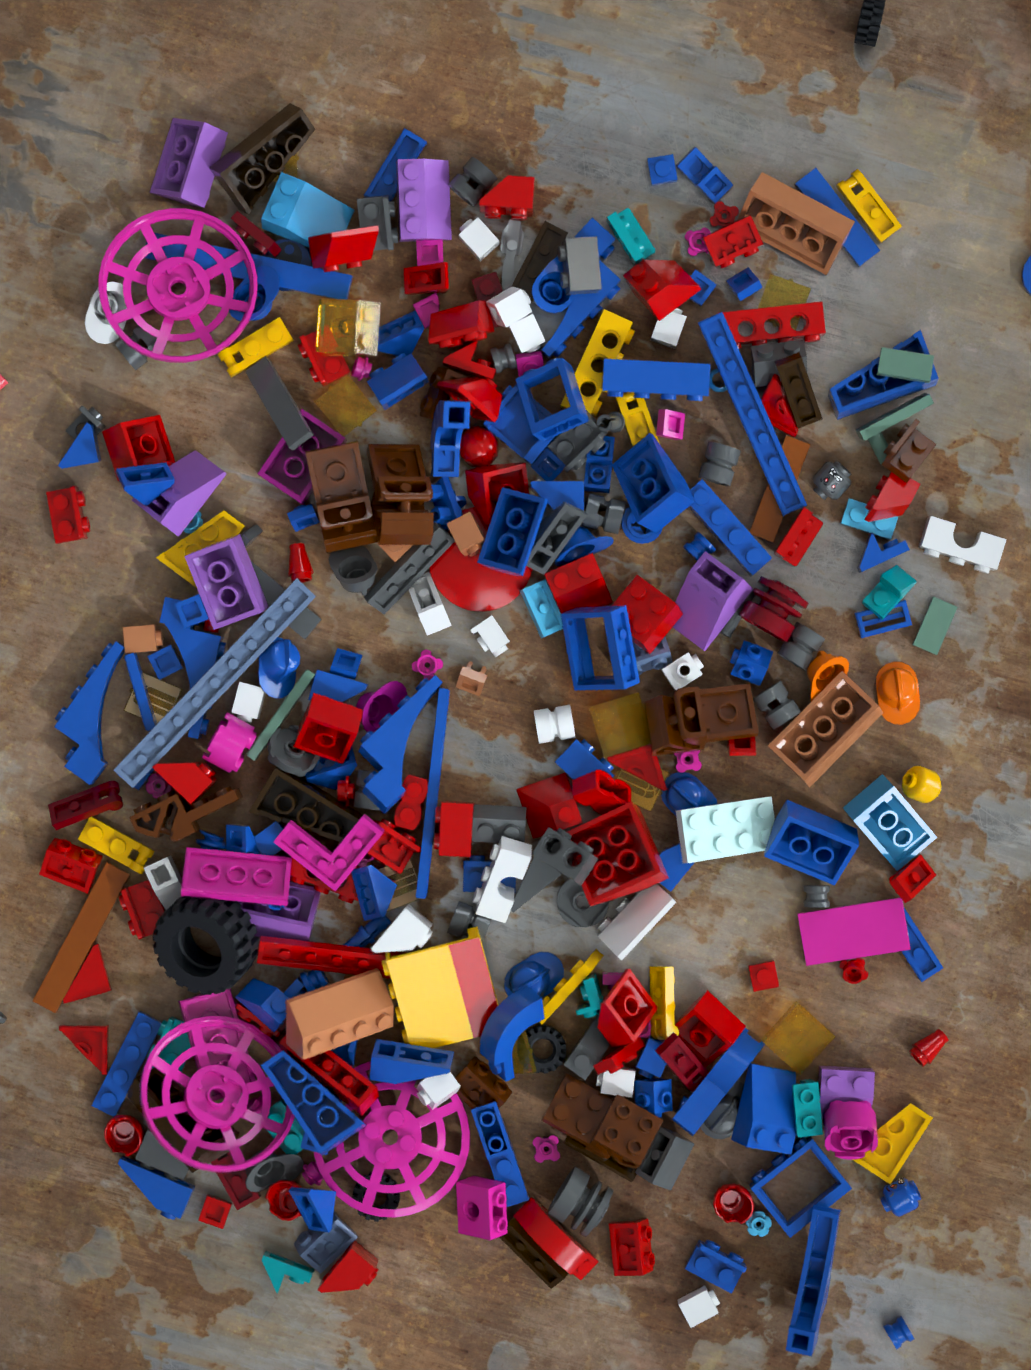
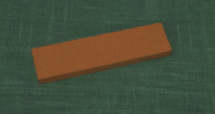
[749,435,811,543]

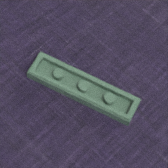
[247,669,315,761]

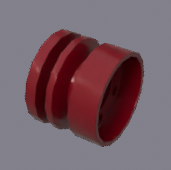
[739,576,809,643]

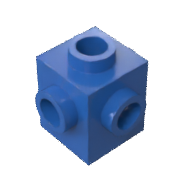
[729,640,773,686]
[634,1078,673,1117]

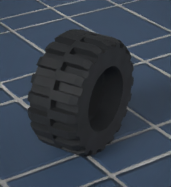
[153,896,259,995]

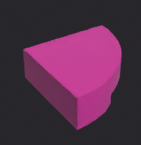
[413,293,439,329]

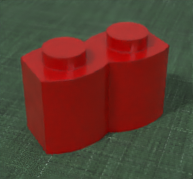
[572,770,631,815]
[394,774,429,831]

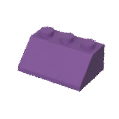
[150,118,228,208]
[396,159,452,242]
[185,534,269,630]
[237,882,321,941]

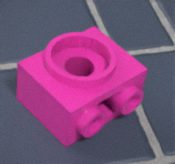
[456,1176,508,1240]

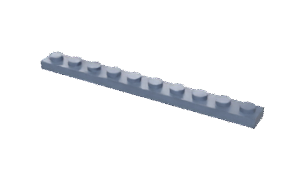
[113,578,316,788]

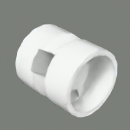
[534,705,575,744]

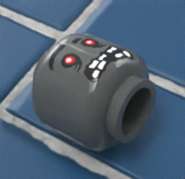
[812,461,852,500]

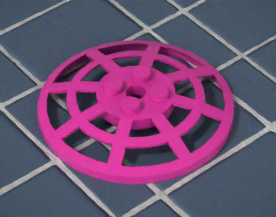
[99,208,257,363]
[140,1016,295,1172]
[314,1061,470,1218]

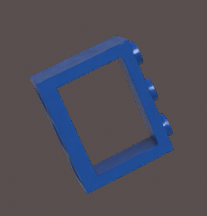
[561,605,640,691]
[749,1136,852,1238]

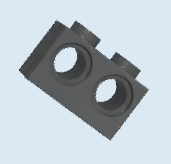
[532,827,598,886]

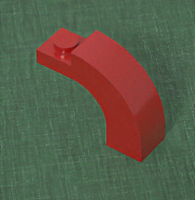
[513,1197,599,1280]

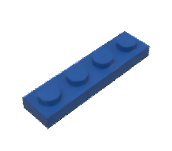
[91,1011,162,1117]

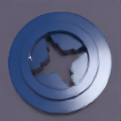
[622,506,663,544]

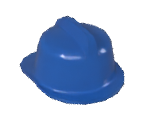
[532,257,578,313]
[229,266,280,321]
[555,527,614,567]
[258,637,300,699]
[661,772,717,816]
[504,952,564,998]

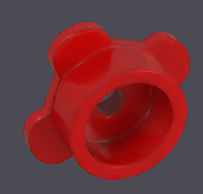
[710,201,739,228]
[337,776,355,806]
[839,958,868,984]

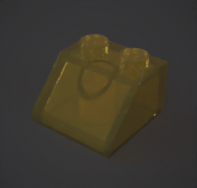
[316,299,381,357]
[589,692,650,758]
[761,1001,836,1075]

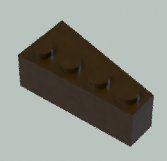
[210,103,315,215]
[249,767,363,842]
[127,1068,240,1173]

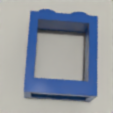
[515,358,589,442]

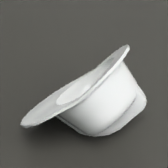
[85,281,127,344]

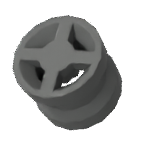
[490,343,517,374]
[804,885,830,908]

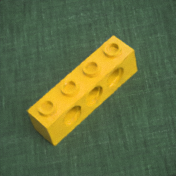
[560,309,635,416]

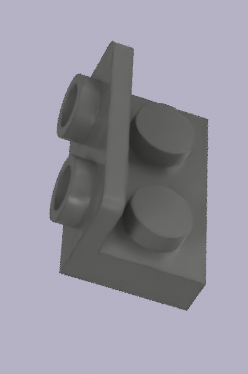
[357,195,398,250]
[547,410,607,472]

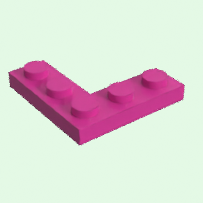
[273,814,385,891]

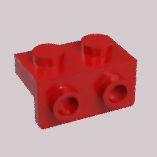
[367,819,421,874]

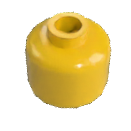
[902,766,941,803]

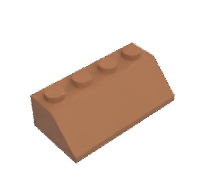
[737,172,855,275]
[768,671,883,788]
[286,968,394,1060]

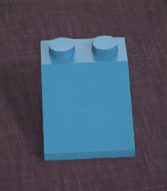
[261,172,354,248]
[843,774,937,871]

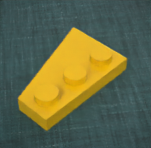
[156,510,246,588]
[539,949,604,1024]
[854,1103,933,1184]

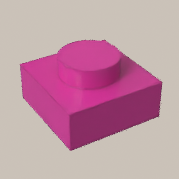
[416,239,444,266]
[515,350,544,377]
[656,409,685,440]
[602,972,623,990]

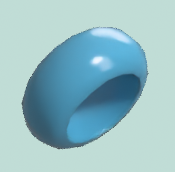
[709,368,727,392]

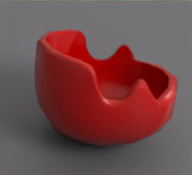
[460,426,499,468]
[104,1115,144,1156]
[265,1180,303,1221]
[713,1183,754,1224]

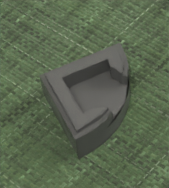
[241,525,263,548]

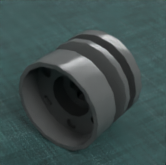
[547,1166,614,1237]

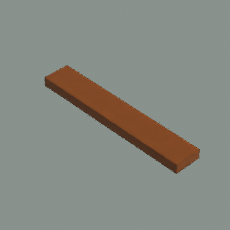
[33,862,130,1014]

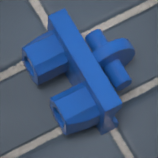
[428,477,467,531]

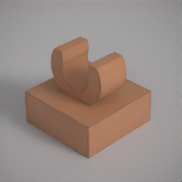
[456,661,487,696]

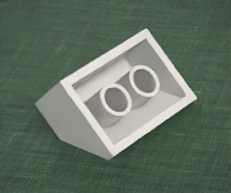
[597,884,676,960]
[371,904,433,953]

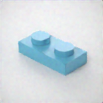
[840,498,899,540]
[520,579,563,638]

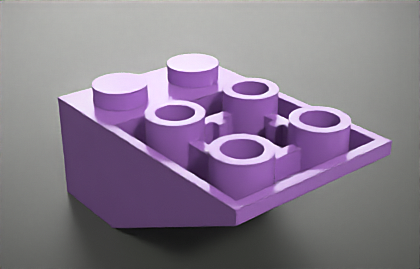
[132,450,227,536]
[673,551,753,651]

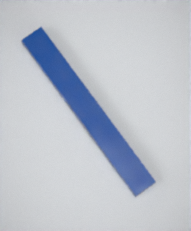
[145,233,353,302]
[698,312,807,516]
[416,688,450,899]

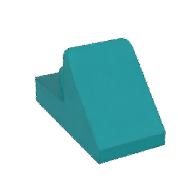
[862,565,917,620]
[262,1251,315,1294]

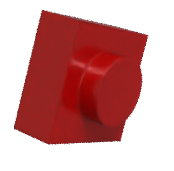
[748,960,779,992]
[198,1194,232,1229]

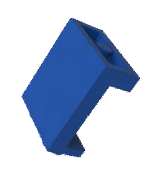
[483,384,556,465]

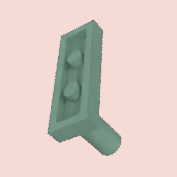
[855,393,934,465]

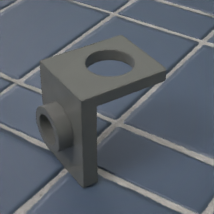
[66,406,106,440]

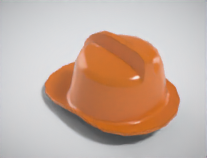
[807,650,849,702]
[876,662,920,725]

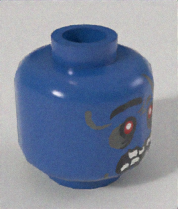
[880,1177,922,1217]

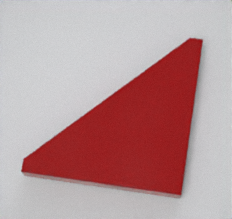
[761,374,799,437]
[607,744,667,791]
[63,944,112,1004]
[59,1025,109,1075]

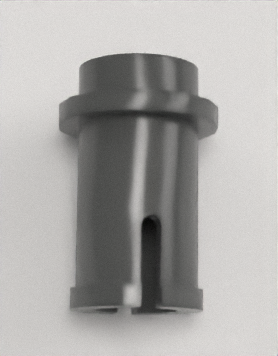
[597,411,625,433]

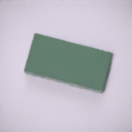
[877,347,934,383]
[912,597,958,655]

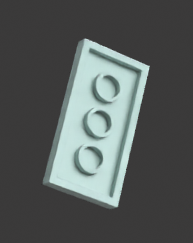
[676,796,775,863]

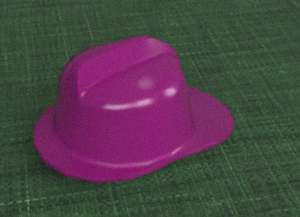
[356,681,408,733]

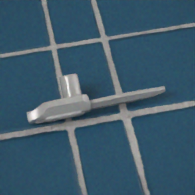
[500,219,525,291]

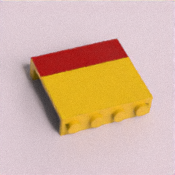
[382,927,498,1048]

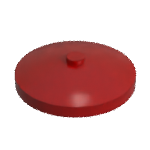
[429,507,532,612]

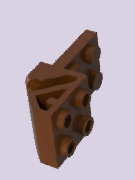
[305,441,378,553]
[367,444,434,545]
[644,683,759,756]
[129,786,243,842]
[541,1073,663,1169]

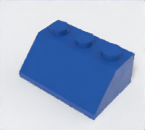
[477,487,548,576]
[764,800,859,886]

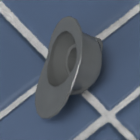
[329,545,378,596]
[700,1081,744,1139]
[245,1150,304,1192]

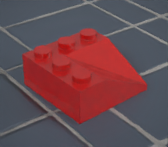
[567,801,669,906]

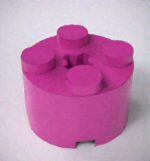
[202,712,257,773]
[823,1100,878,1160]

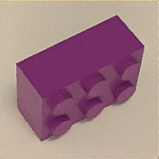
[258,408,347,505]

